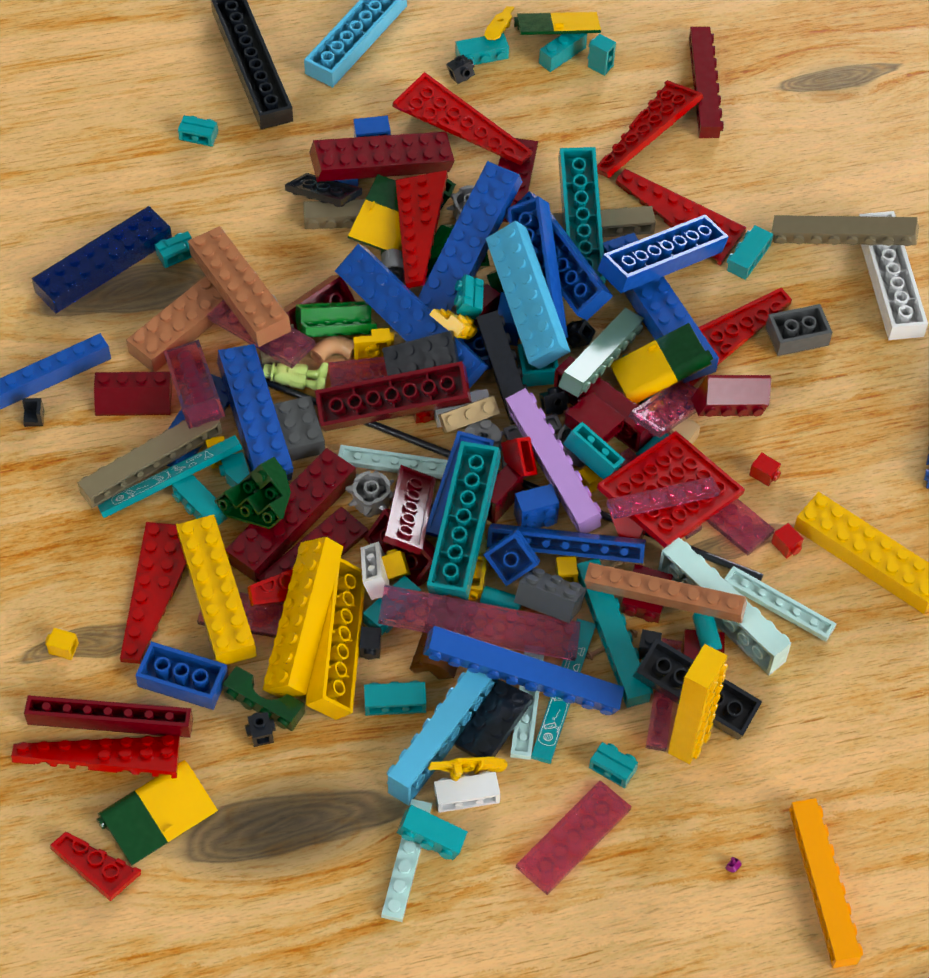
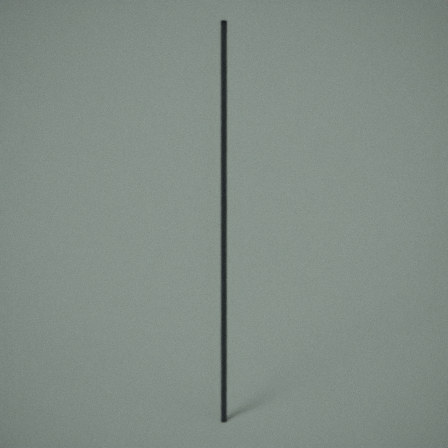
[265,378,764,581]

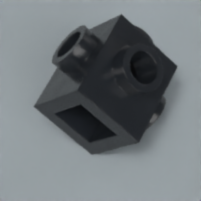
[446,55,475,84]
[566,319,596,348]
[539,387,569,415]
[245,712,276,747]

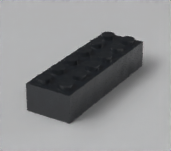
[632,638,762,740]

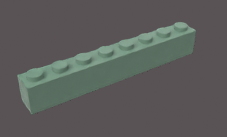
[559,308,644,397]

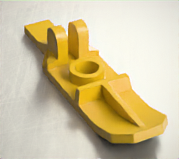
[484,6,515,40]
[427,757,508,781]

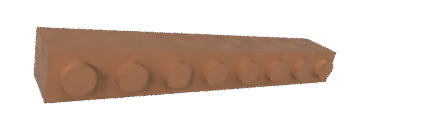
[584,562,747,623]

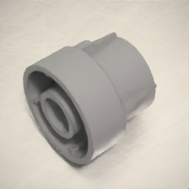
[381,249,405,283]

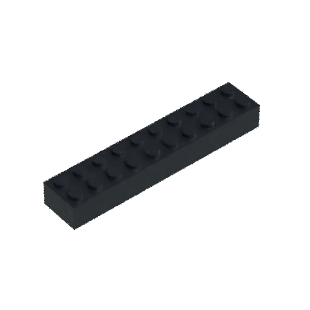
[211,0,293,130]

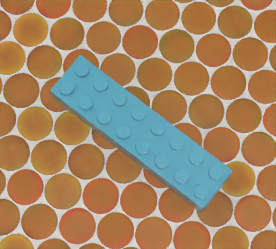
[304,0,407,88]
[485,221,571,369]
[387,670,501,806]

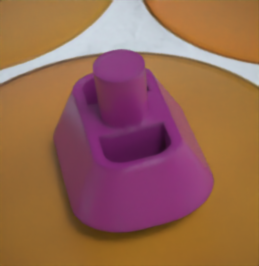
[725,857,742,873]

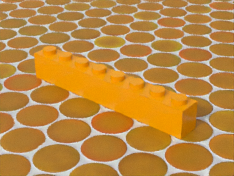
[789,798,863,968]

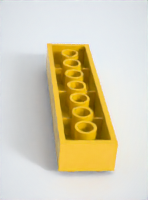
[794,491,929,614]
[176,514,257,665]
[262,537,344,698]
[306,558,365,720]
[668,644,728,765]

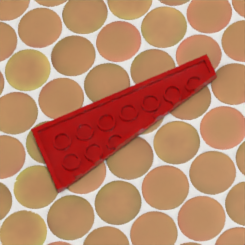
[392,72,533,165]
[597,80,703,178]
[615,168,747,266]
[396,170,448,288]
[687,287,792,387]
[120,522,187,664]
[11,735,180,779]

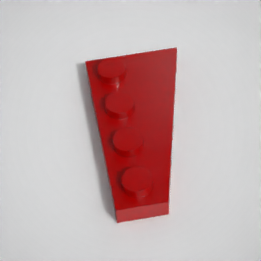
[247,569,293,607]
[50,832,141,901]

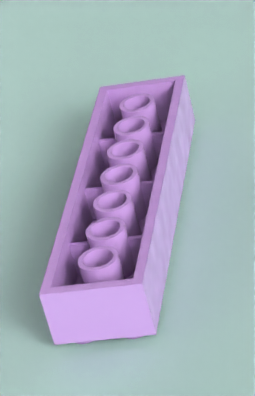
[505,388,602,533]

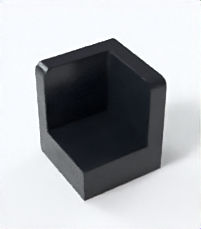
[22,398,45,427]

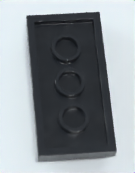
[285,173,363,207]
[382,330,459,376]
[454,679,534,757]

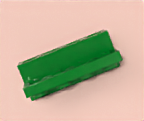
[296,301,377,338]

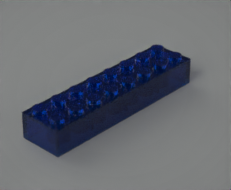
[32,206,172,313]

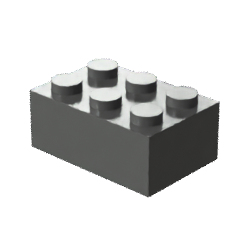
[766,304,833,356]
[274,396,325,461]
[514,568,587,623]

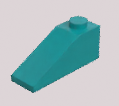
[219,452,250,487]

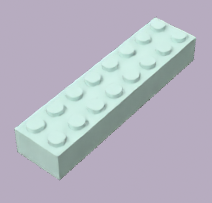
[658,537,791,675]

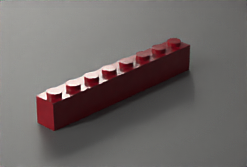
[689,27,724,138]
[24,695,193,738]

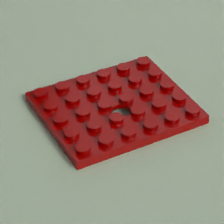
[597,431,745,548]

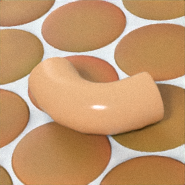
[309,336,354,364]

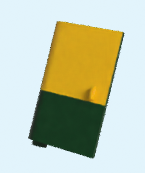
[514,12,601,35]
[348,174,402,255]
[611,323,713,403]
[96,760,218,866]

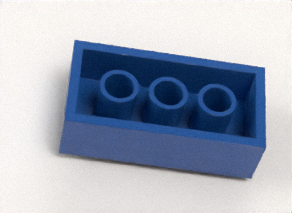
[135,641,229,710]

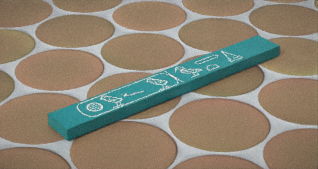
[97,435,243,518]
[531,618,596,764]

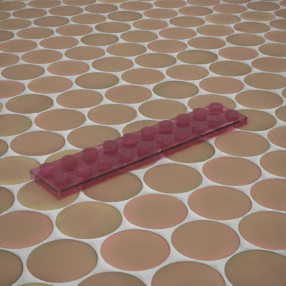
[378,585,581,661]

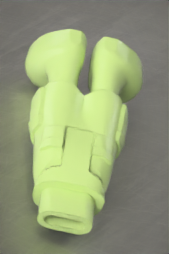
[263,362,329,390]

